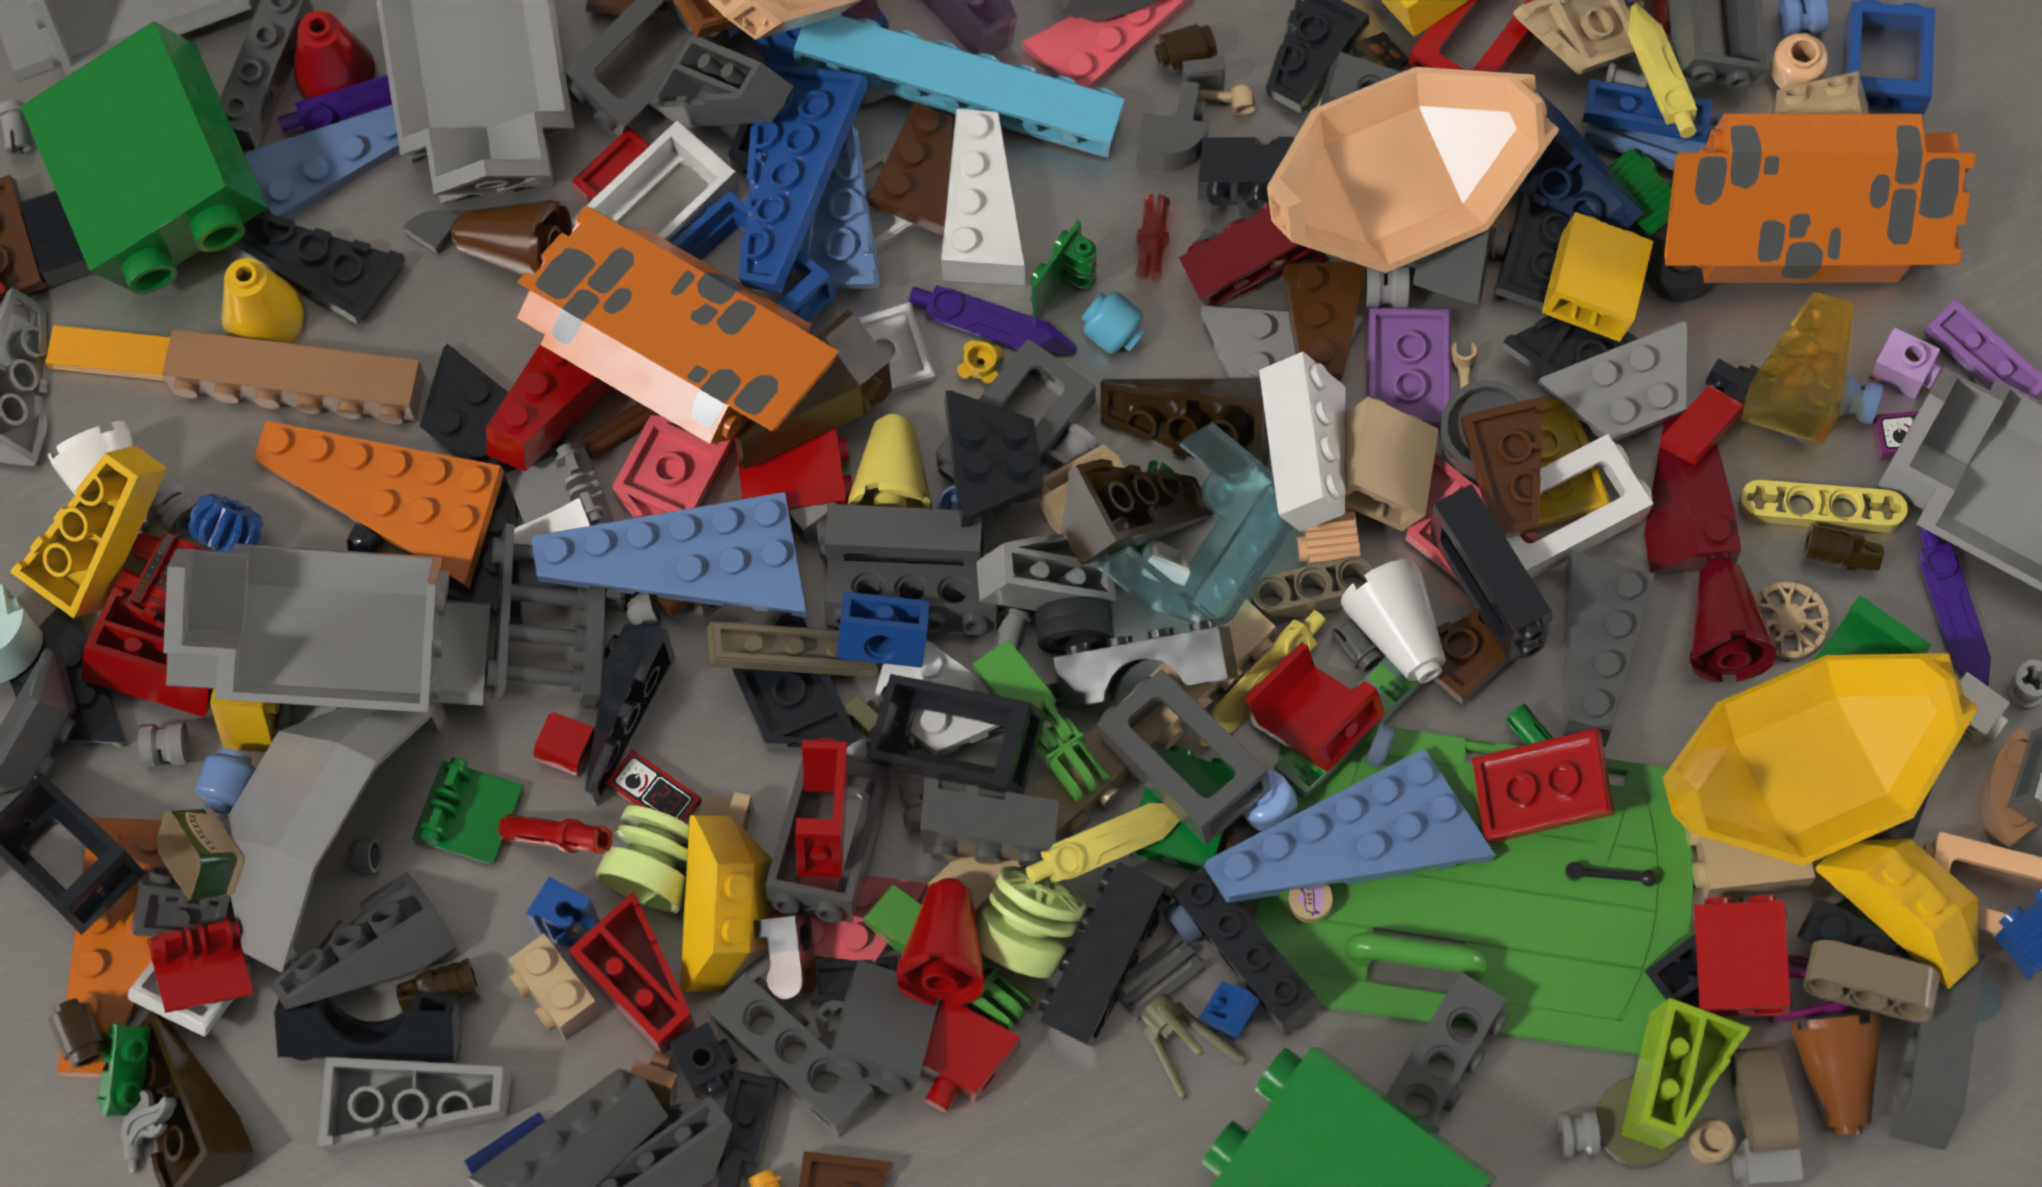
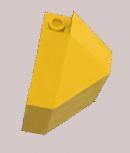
[1662,653,1979,866]

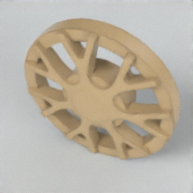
[1755,582,1830,660]

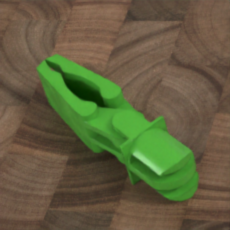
[972,640,1112,803]
[863,884,1036,1031]

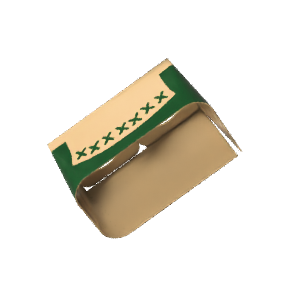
[157,808,245,901]

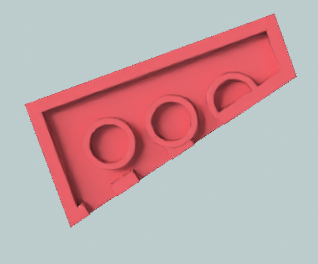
[1022,0,1192,89]

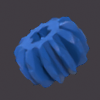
[188,494,263,552]

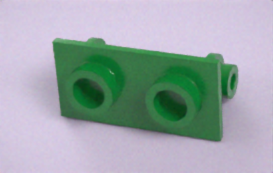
[96,1022,151,1116]

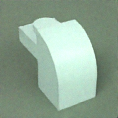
[0,584,43,684]

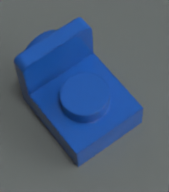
[1199,981,1260,1041]

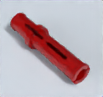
[498,814,613,854]

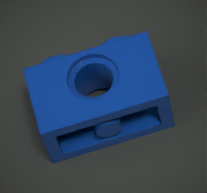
[836,592,930,668]

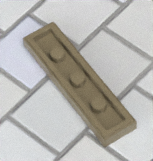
[707,621,879,677]

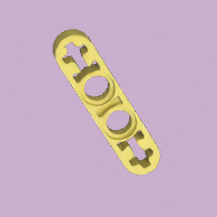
[1738,480,1908,533]

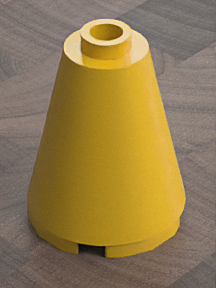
[221,258,305,344]

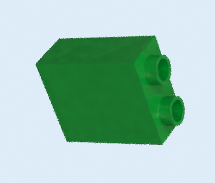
[21,21,267,294]
[1201,1047,1497,1187]

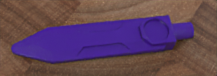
[278,74,392,133]
[909,285,1077,355]
[1918,528,1991,687]

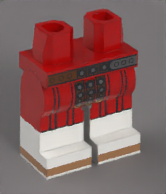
[114,532,204,623]

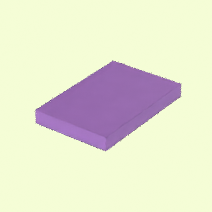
[1366,308,1451,431]

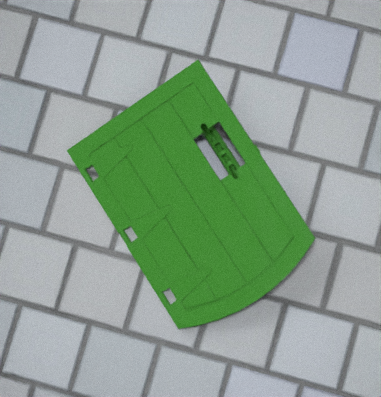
[1244,727,1694,1056]

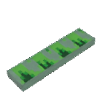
[1274,657,1423,799]

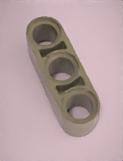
[1251,556,1373,625]
[1804,940,1940,1022]
[1730,1046,1799,1153]

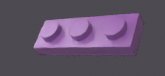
[1925,298,2042,399]

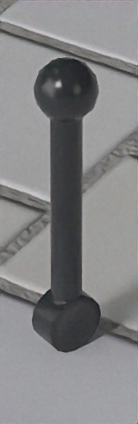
[1565,862,1657,887]

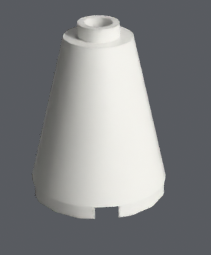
[48,421,148,540]
[1341,559,1446,683]

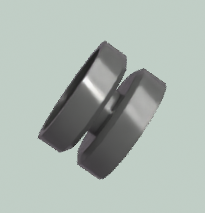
[1441,380,1526,484]

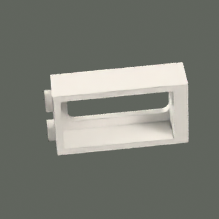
[571,121,739,243]
[1482,434,1654,578]

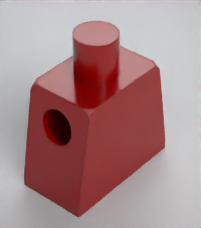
[921,999,1020,1113]

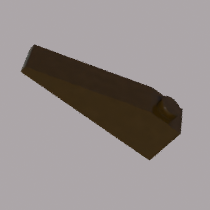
[735,310,892,469]
[1100,378,1270,480]
[1061,459,1215,565]
[138,1011,254,1187]

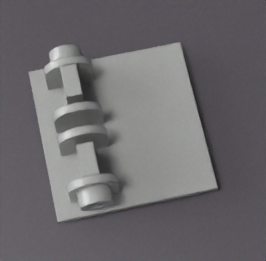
[505,443,614,526]

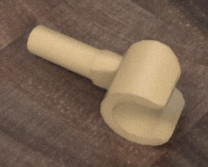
[1199,85,1255,116]
[1451,342,1477,389]

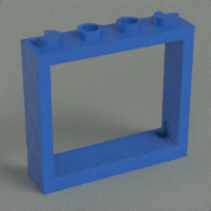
[671,191,837,322]

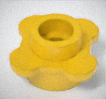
[958,340,1004,384]

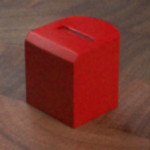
[533,712,595,777]

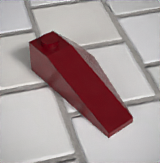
[1643,411,1742,576]

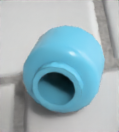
[1081,292,1144,354]

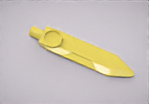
[1628,4,1697,138]
[1199,610,1326,747]
[1026,803,1180,883]

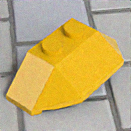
[680,815,773,992]
[1815,838,1979,990]

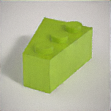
[1621,998,1751,1150]

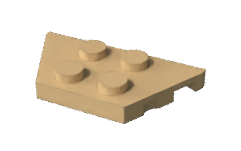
[1513,0,1645,75]

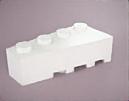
[1259,351,1346,532]

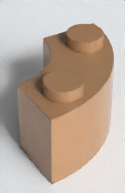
[1980,726,2040,850]

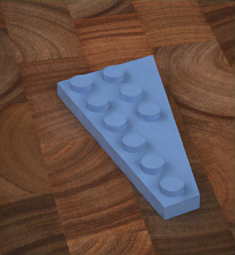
[531,492,807,617]
[1204,748,1495,903]

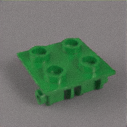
[1029,220,1097,318]
[412,757,523,865]

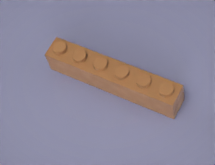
[162,329,425,424]

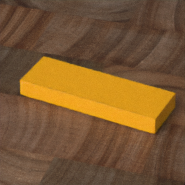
[45,325,170,381]

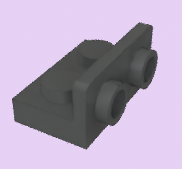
[131,867,230,937]

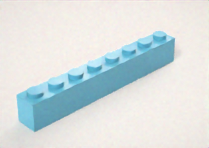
[794,14,1124,158]

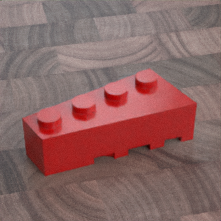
[486,343,615,472]

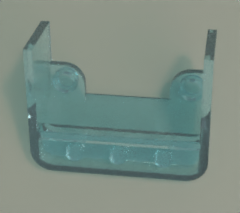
[1097,422,1293,627]

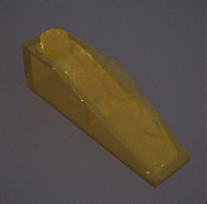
[1741,292,1854,445]

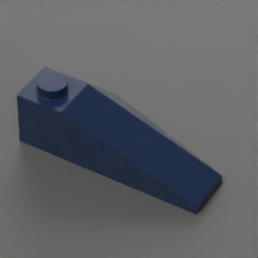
[1517,88,1645,230]

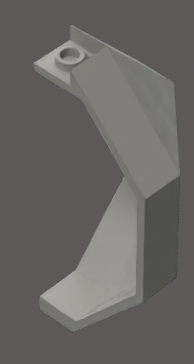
[222,702,447,973]

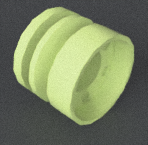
[595,805,689,913]
[977,866,1086,978]

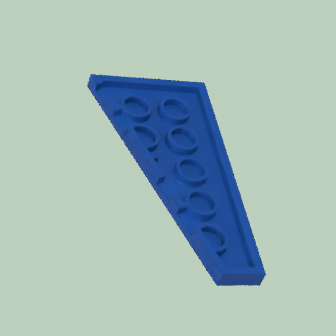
[739,61,869,293]

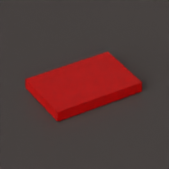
[1472,728,1615,844]

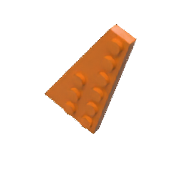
[253,421,505,589]
[57,817,167,1077]

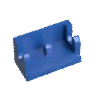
[526,876,600,949]

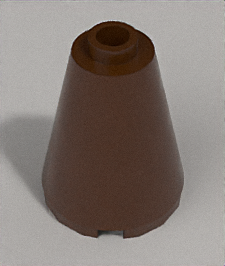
[451,200,572,275]

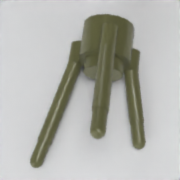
[1140,994,1247,1099]

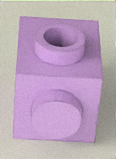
[1869,327,1941,399]

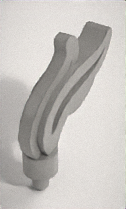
[121,1090,176,1173]

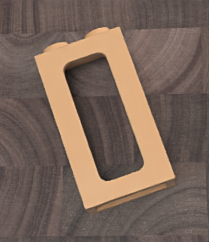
[1923,832,2042,948]

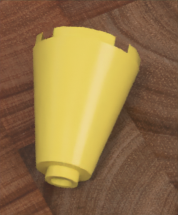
[847,414,932,509]

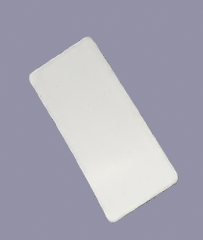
[514,499,590,545]

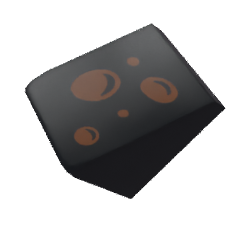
[1352,32,1409,71]

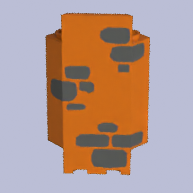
[1664,114,1976,283]
[517,206,839,444]

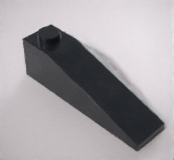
[585,624,675,807]

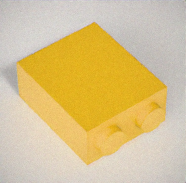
[1541,212,1653,342]

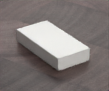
[1143,539,1190,586]

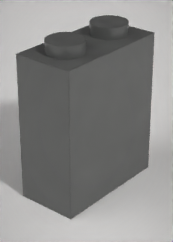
[825,960,940,1097]

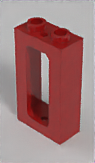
[1407,0,1535,73]

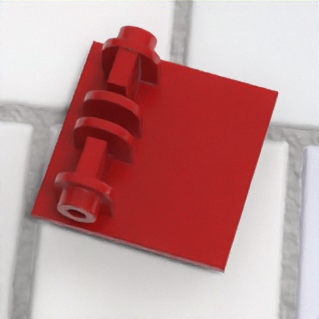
[147,918,254,1013]

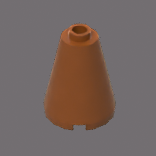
[1790,1014,1882,1136]

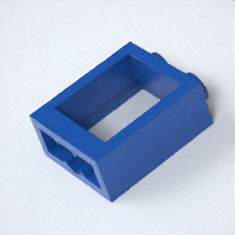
[1843,0,1935,115]

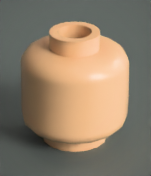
[1771,33,1828,89]

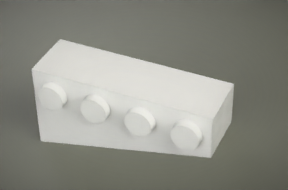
[941,109,1026,286]

